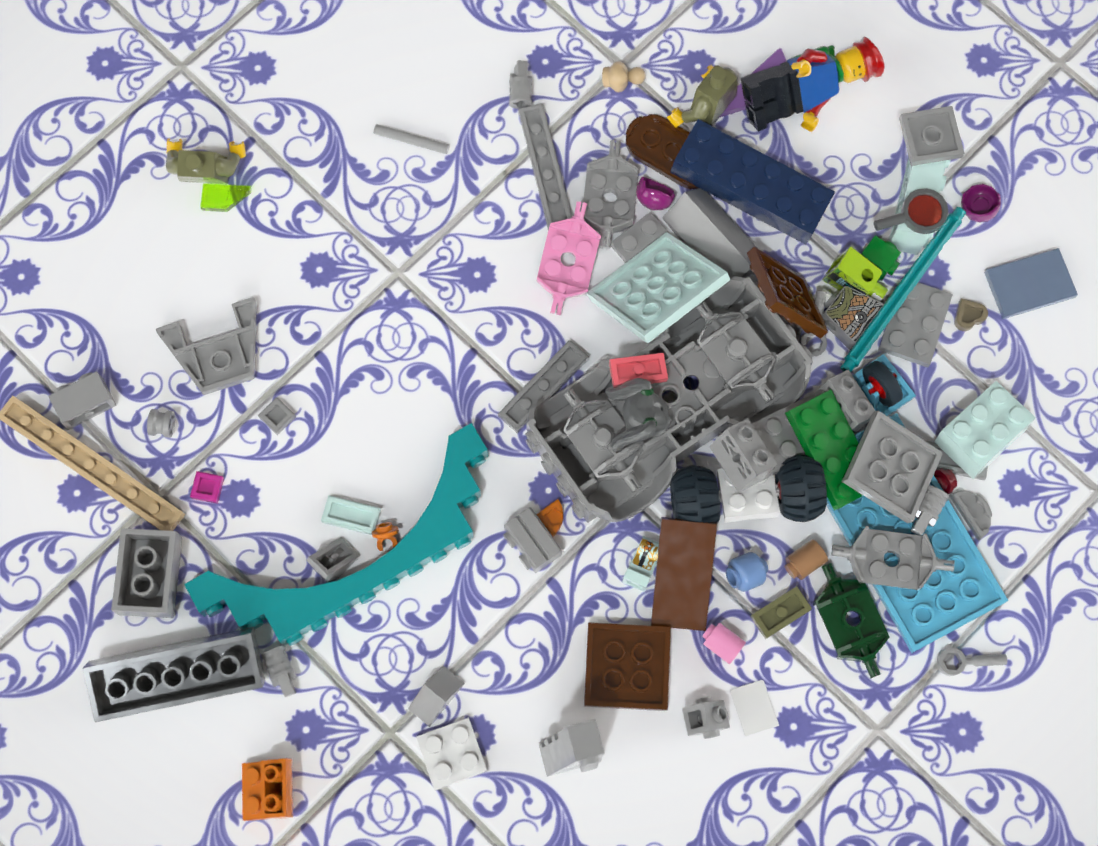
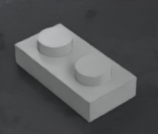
[611,212,667,263]

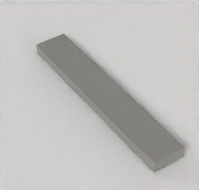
[518,103,572,230]

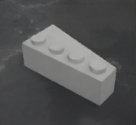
[538,719,605,777]

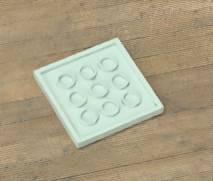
[587,232,730,344]

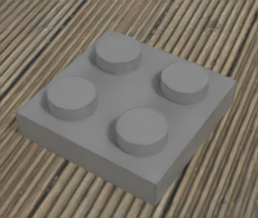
[899,106,965,166]

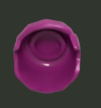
[636,176,675,211]
[961,184,1001,223]

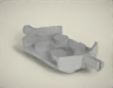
[583,140,639,249]
[831,526,955,590]

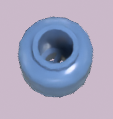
[726,552,768,592]

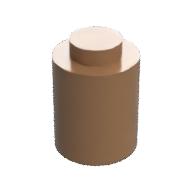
[784,539,828,580]

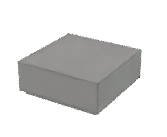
[258,397,296,436]

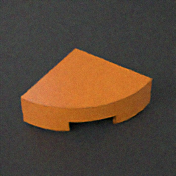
[536,499,563,537]

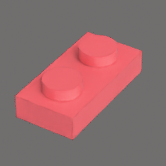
[609,353,668,388]

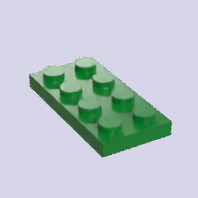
[785,390,863,510]

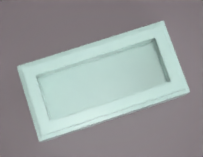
[321,495,381,535]

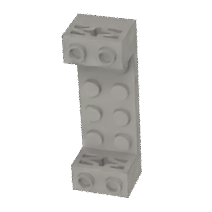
[709,370,876,493]

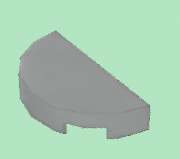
[949,490,992,541]

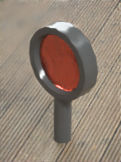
[874,188,948,234]

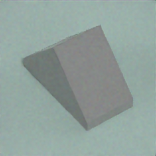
[307,537,360,583]
[408,666,465,727]

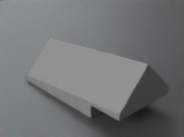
[662,188,757,279]

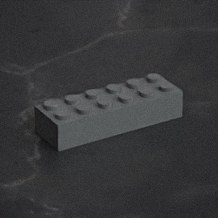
[82,627,265,723]

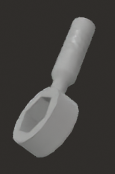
[799,291,827,356]
[937,648,1007,676]

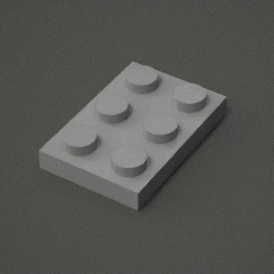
[878,277,953,368]

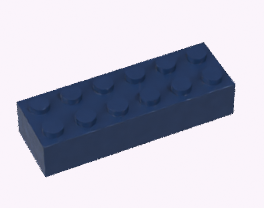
[670,119,835,245]

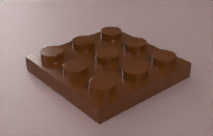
[747,246,828,339]
[584,622,671,711]

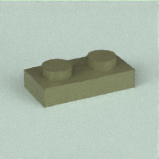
[750,586,812,640]

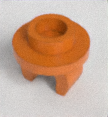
[371,522,399,551]

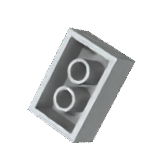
[111,528,182,618]

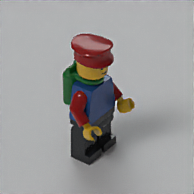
[740,37,885,132]

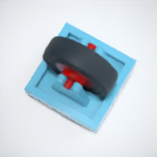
[852,354,916,417]

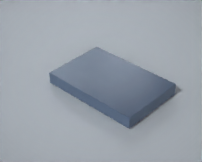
[984,248,1078,319]

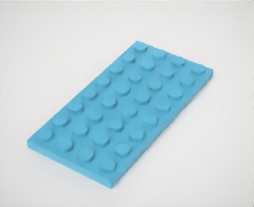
[826,413,1009,653]

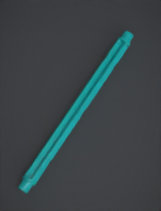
[840,207,966,373]

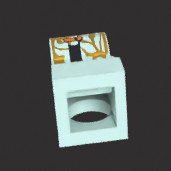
[622,536,659,592]

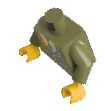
[667,65,738,127]
[166,138,246,184]

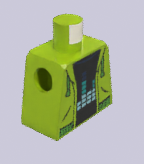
[822,246,888,302]

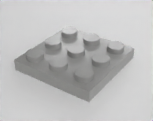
[842,411,943,523]

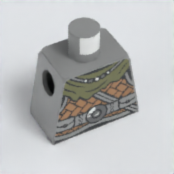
[822,286,884,350]

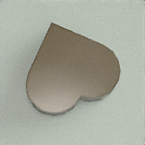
[954,298,988,332]

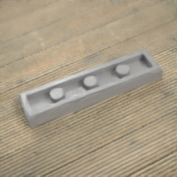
[498,340,589,434]

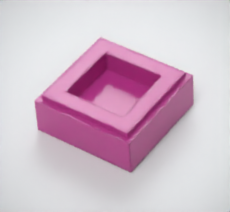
[190,471,224,504]

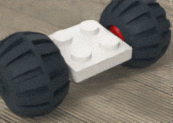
[670,454,827,524]

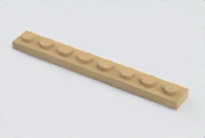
[0,395,185,531]

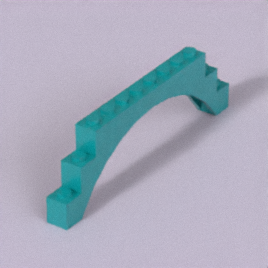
[184,423,489,646]

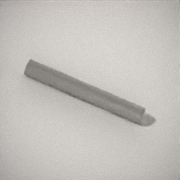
[374,124,449,154]

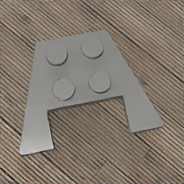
[156,297,257,395]

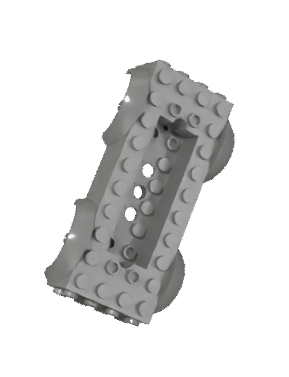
[525,276,813,523]

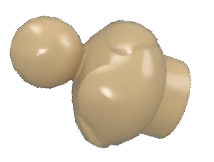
[602,61,646,92]

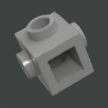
[682,697,730,739]

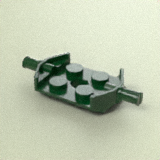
[813,563,890,679]

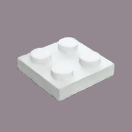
[416,718,488,791]

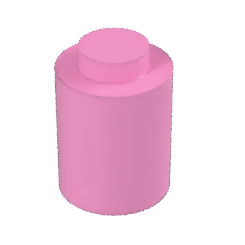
[702,622,746,664]

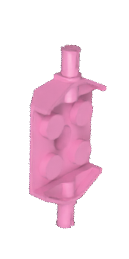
[536,201,601,315]

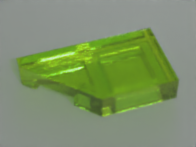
[200,183,252,212]

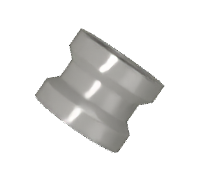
[147,409,175,438]

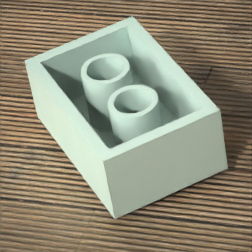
[934,381,1036,479]

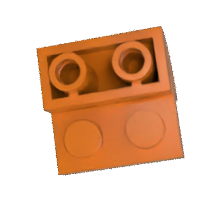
[242,758,293,821]

